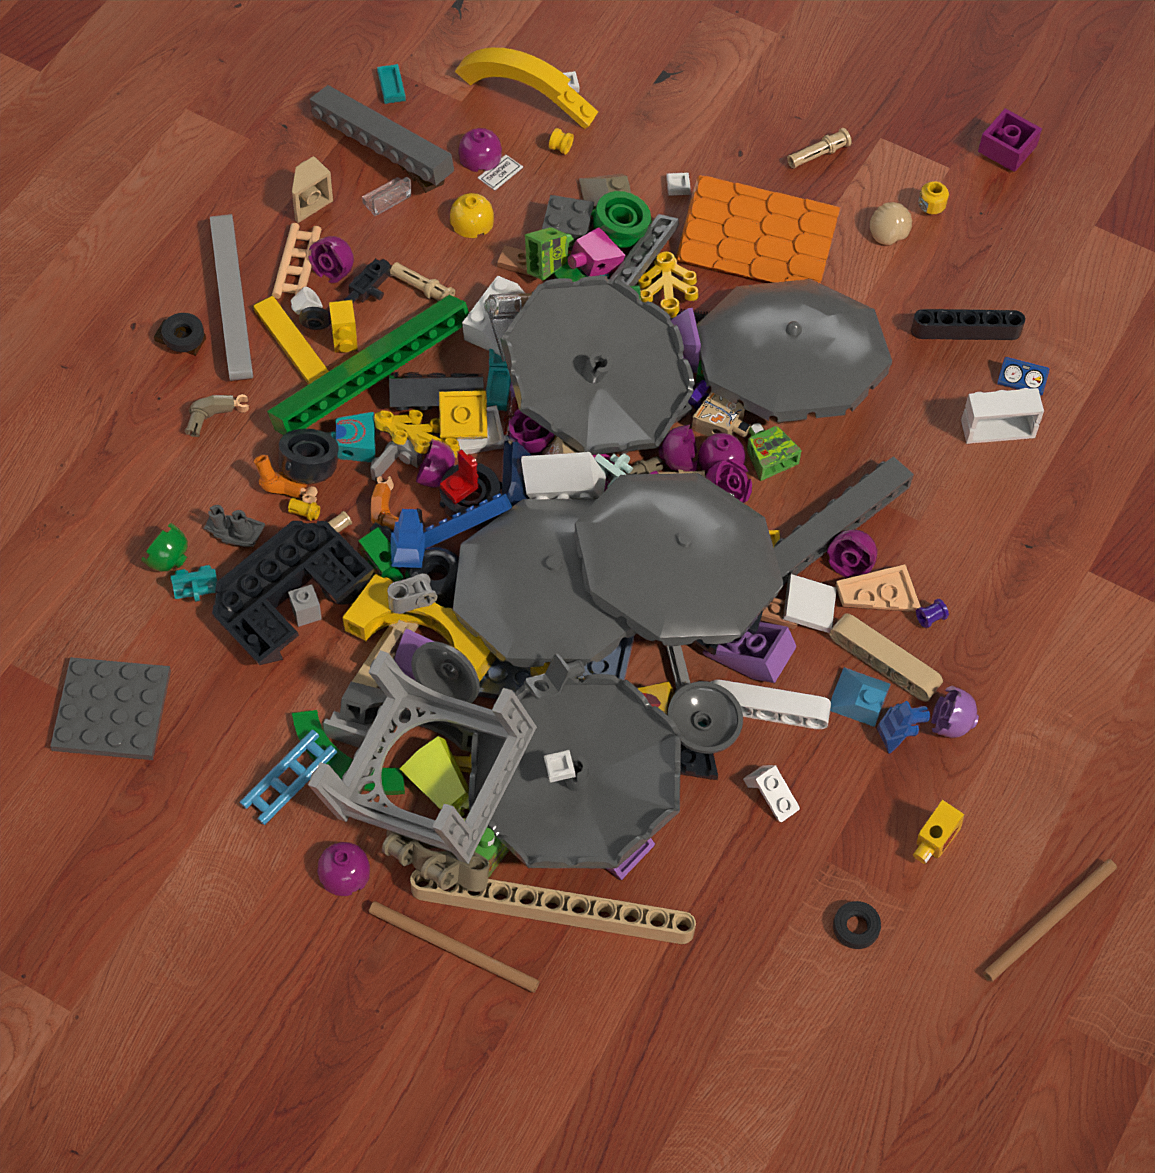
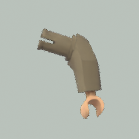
[185,394,249,437]

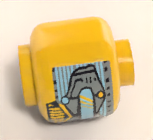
[918,181,949,214]

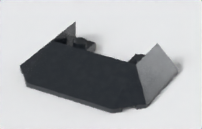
[212,521,374,665]

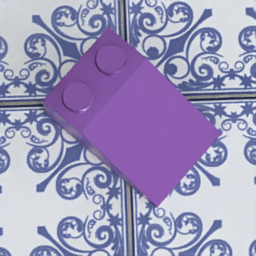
[703,622,796,683]

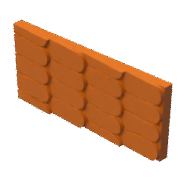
[676,175,840,284]

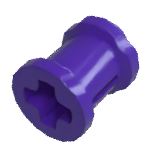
[916,599,949,628]

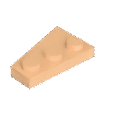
[835,564,920,611]

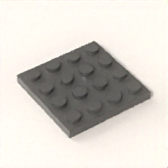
[50,657,171,760]

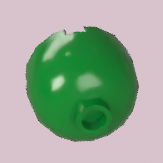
[141,523,188,572]

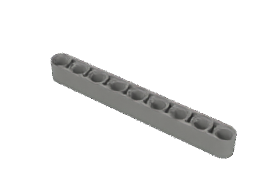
[210,214,253,381]

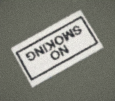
[478,155,523,190]

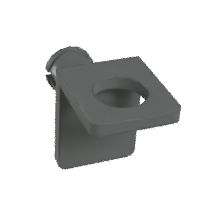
[524,653,585,700]

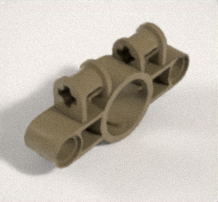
[382,810,489,892]

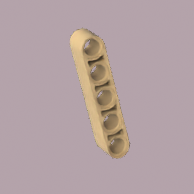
[829,613,943,701]

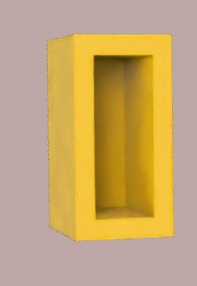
[329,300,358,353]

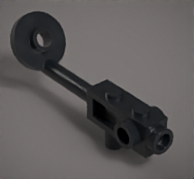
[299,258,391,330]

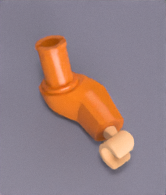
[254,455,318,503]
[370,476,399,531]

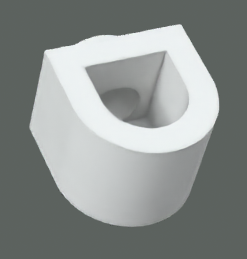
[291,287,323,315]

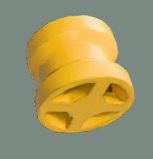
[549,128,574,155]

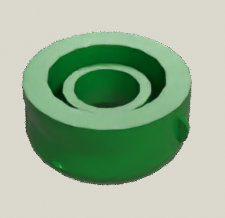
[591,191,652,248]

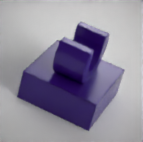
[688,380,709,411]

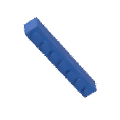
[423,493,512,549]

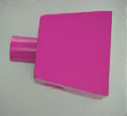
[568,227,625,276]

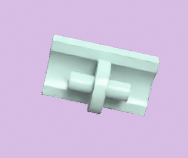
[594,454,633,488]

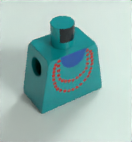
[325,412,376,463]

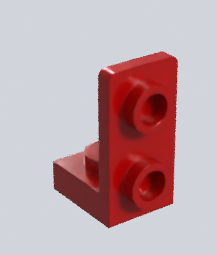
[440,449,478,505]

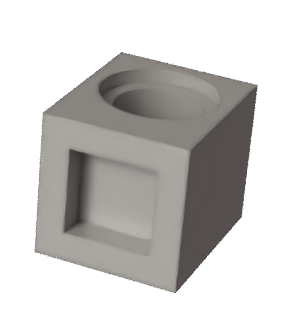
[288,585,322,627]

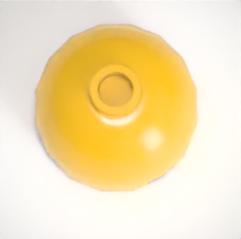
[450,193,494,238]

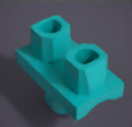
[171,565,217,602]

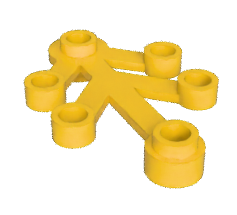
[638,252,698,318]
[374,410,460,458]

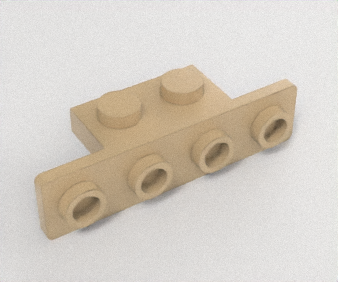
[352,620,420,688]

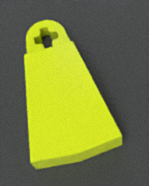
[400,736,469,821]

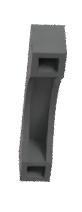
[340,681,476,752]

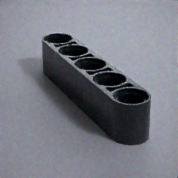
[911,309,1026,340]

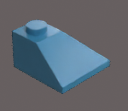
[830,667,891,727]

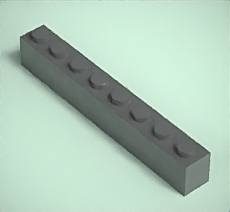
[310,85,455,186]
[774,456,914,585]

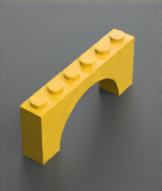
[343,574,497,682]

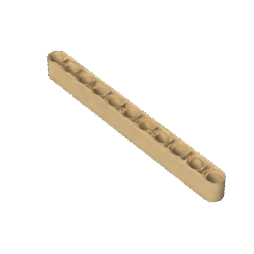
[410,870,696,944]

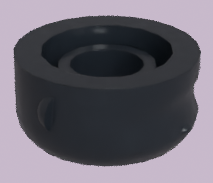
[277,429,339,484]
[439,463,502,524]
[405,547,459,608]

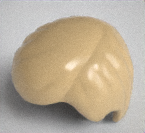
[870,202,912,245]

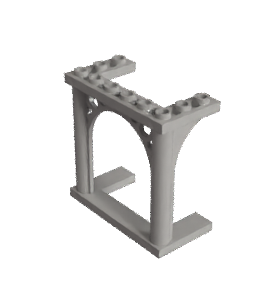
[308,650,537,864]

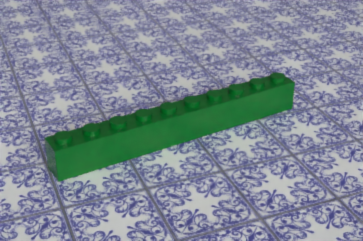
[267,295,469,435]

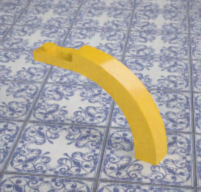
[455,47,598,129]

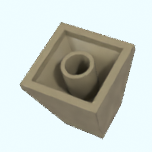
[579,174,631,209]

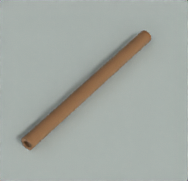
[983,859,1117,982]
[369,901,540,993]

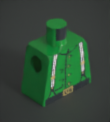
[357,528,405,582]

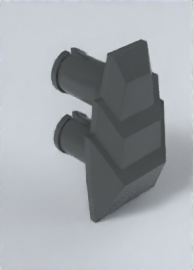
[204,505,265,548]

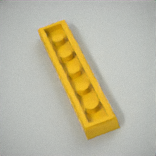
[253,296,329,385]

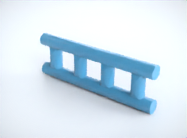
[240,729,337,825]

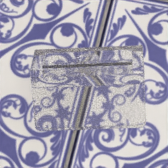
[362,177,411,216]

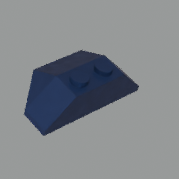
[501,435,532,515]

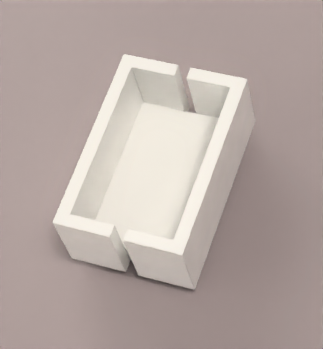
[961,388,1044,444]

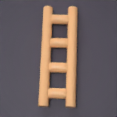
[272,223,322,299]

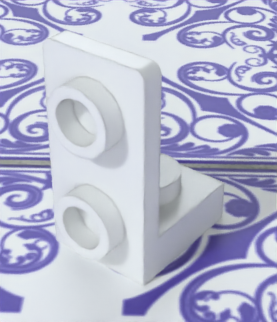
[743,765,800,822]

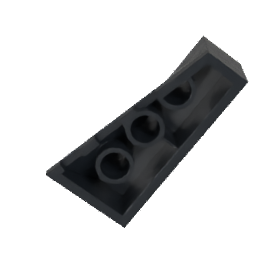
[389,372,484,410]

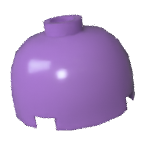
[931,686,979,738]

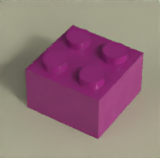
[978,108,1042,172]

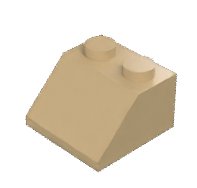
[292,156,333,223]

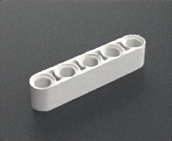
[711,680,831,729]

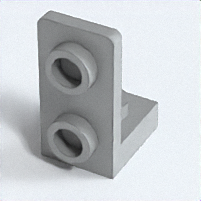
[370,440,423,482]

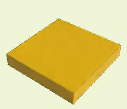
[439,391,488,440]

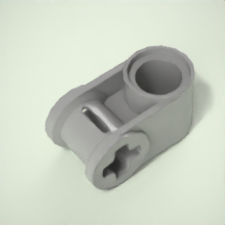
[387,574,438,614]

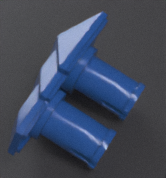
[391,509,426,568]
[877,701,930,754]

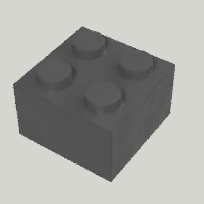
[542,195,594,251]

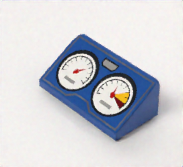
[997,357,1050,396]

